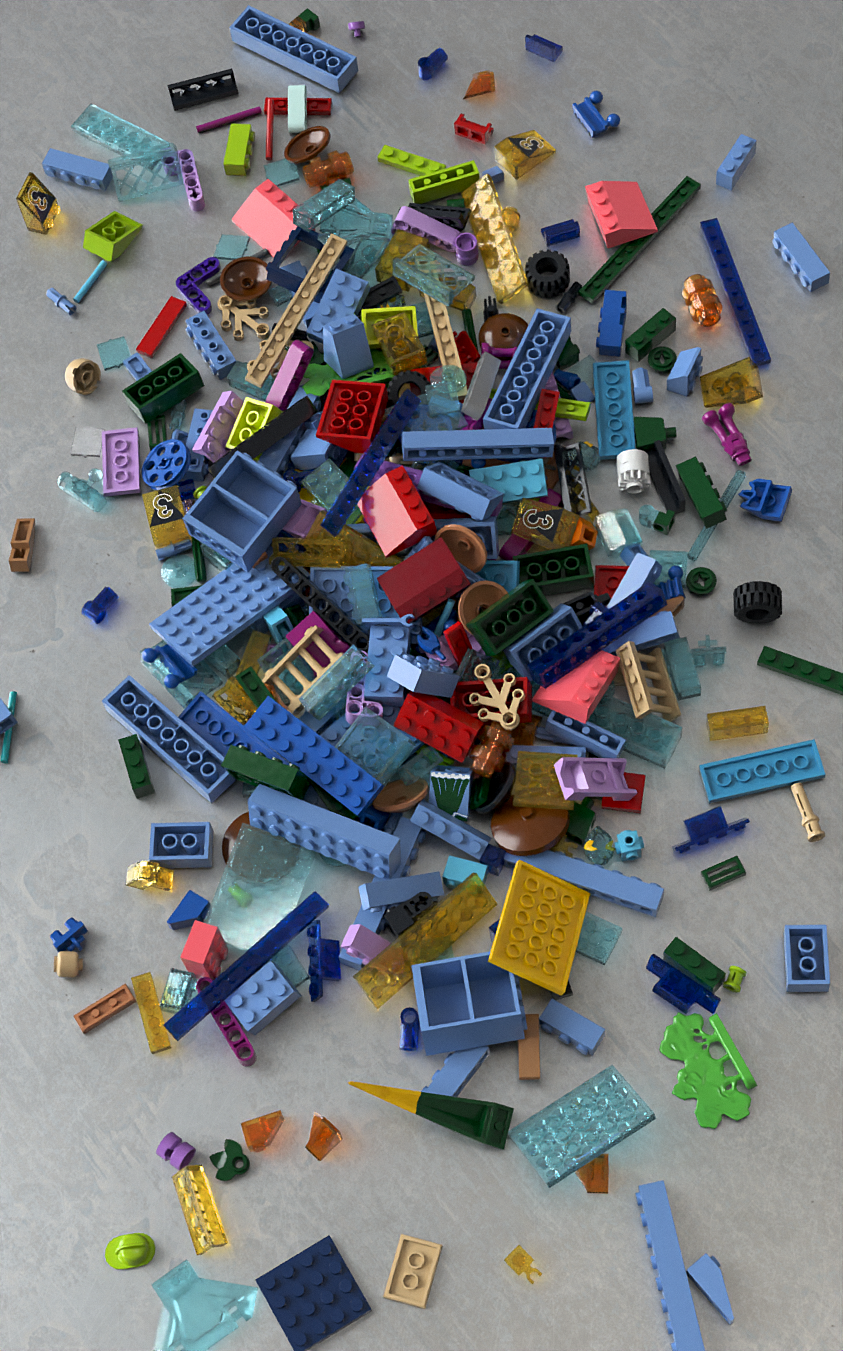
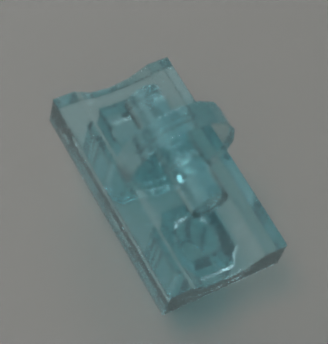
[690,635,727,667]

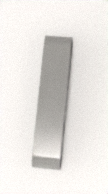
[461,351,501,421]

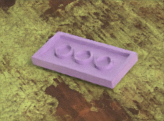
[102,427,141,497]

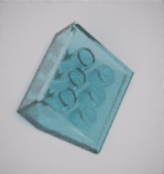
[335,707,416,808]

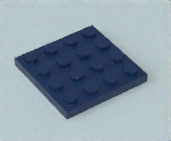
[255,1235,372,1351]

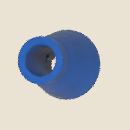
[554,369,581,391]

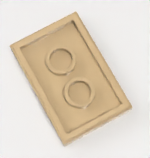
[383,1234,443,1309]

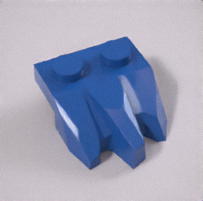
[738,479,792,522]

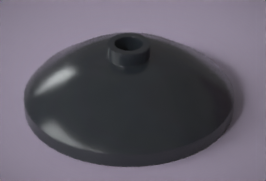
[475,762,516,814]

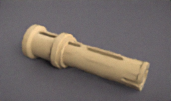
[790,783,825,842]

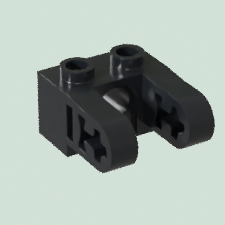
[384,892,435,948]

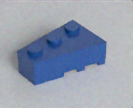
[596,290,627,357]

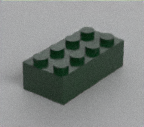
[122,353,205,424]
[513,544,594,596]
[466,579,554,656]
[221,745,311,800]

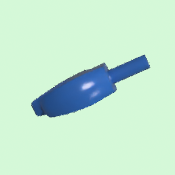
[417,626,446,661]

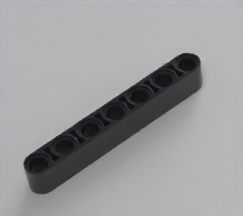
[207,396,318,479]
[271,557,370,652]

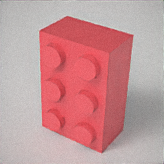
[180,920,228,982]

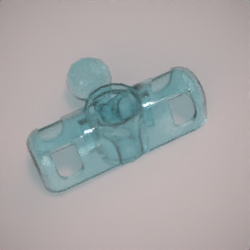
[57,468,107,512]

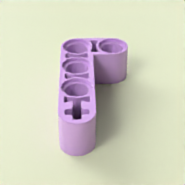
[161,149,205,211]
[391,206,461,252]
[345,651,383,727]

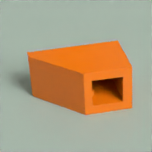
[567,514,598,550]

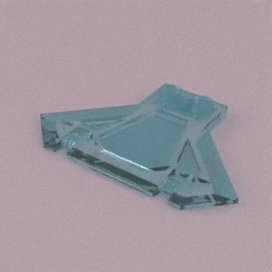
[318,190,393,246]
[151,1259,258,1351]

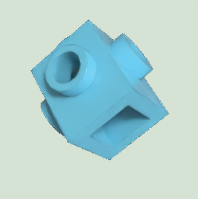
[614,830,644,862]

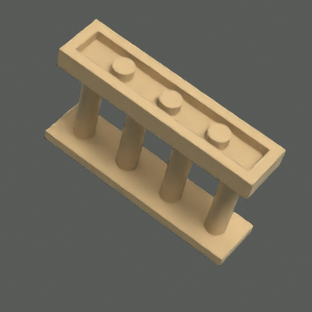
[262,625,351,715]
[616,641,681,724]

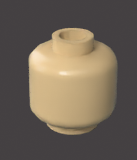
[54,951,83,978]

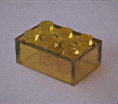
[375,229,430,292]

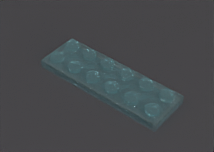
[71,103,171,171]

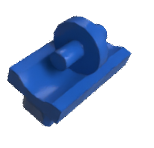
[50,917,88,953]

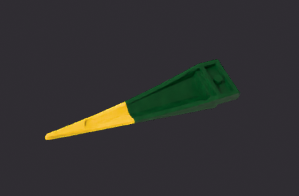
[348,1081,514,1150]

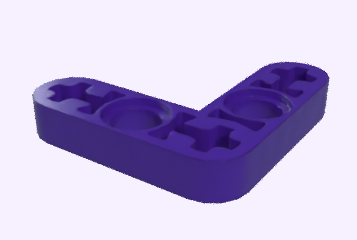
[176,257,221,315]

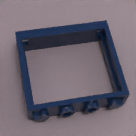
[266,224,355,303]

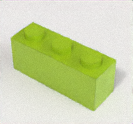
[223,123,255,176]

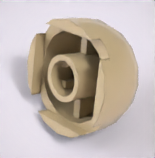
[65,358,101,395]

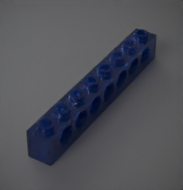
[527,582,668,689]

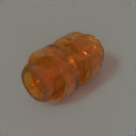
[302,150,354,190]
[682,274,723,327]
[469,720,515,778]

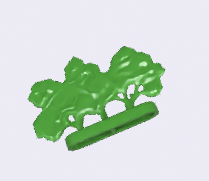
[302,349,402,396]
[659,1012,757,1129]

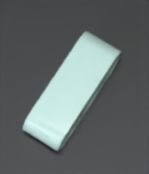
[288,85,307,134]

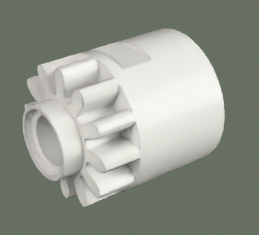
[617,449,650,494]

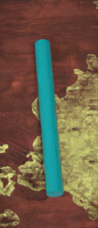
[0,691,17,764]

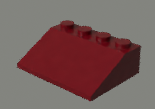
[377,537,471,624]

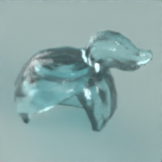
[497,499,528,535]

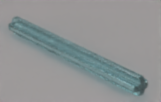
[687,470,746,561]

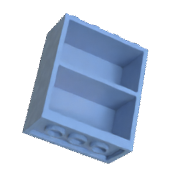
[182,450,302,572]
[411,951,528,1056]

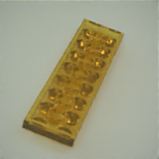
[461,174,529,304]
[353,872,498,1009]

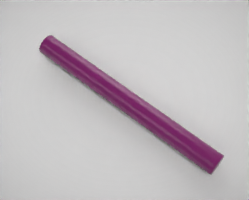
[196,106,262,133]

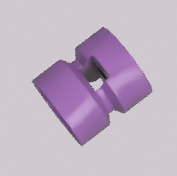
[454,232,479,266]
[156,1132,196,1171]

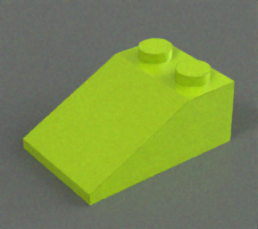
[83,211,143,262]

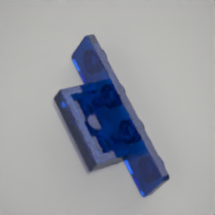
[672,806,750,853]
[307,919,341,1002]
[646,954,721,1014]

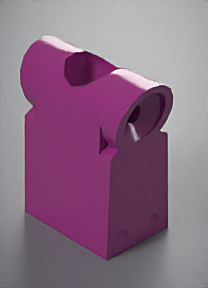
[285,611,356,677]

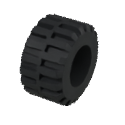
[525,249,570,298]
[387,370,433,417]
[733,581,782,624]

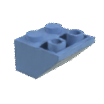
[667,347,703,397]

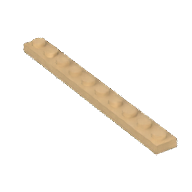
[245,233,347,388]
[415,255,468,402]

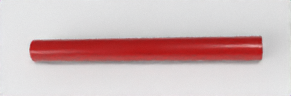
[266,98,274,161]

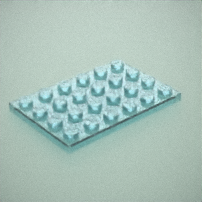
[204,823,316,962]
[508,1065,656,1188]

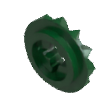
[648,346,677,373]
[686,567,717,595]

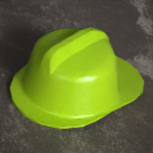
[105,1233,156,1269]

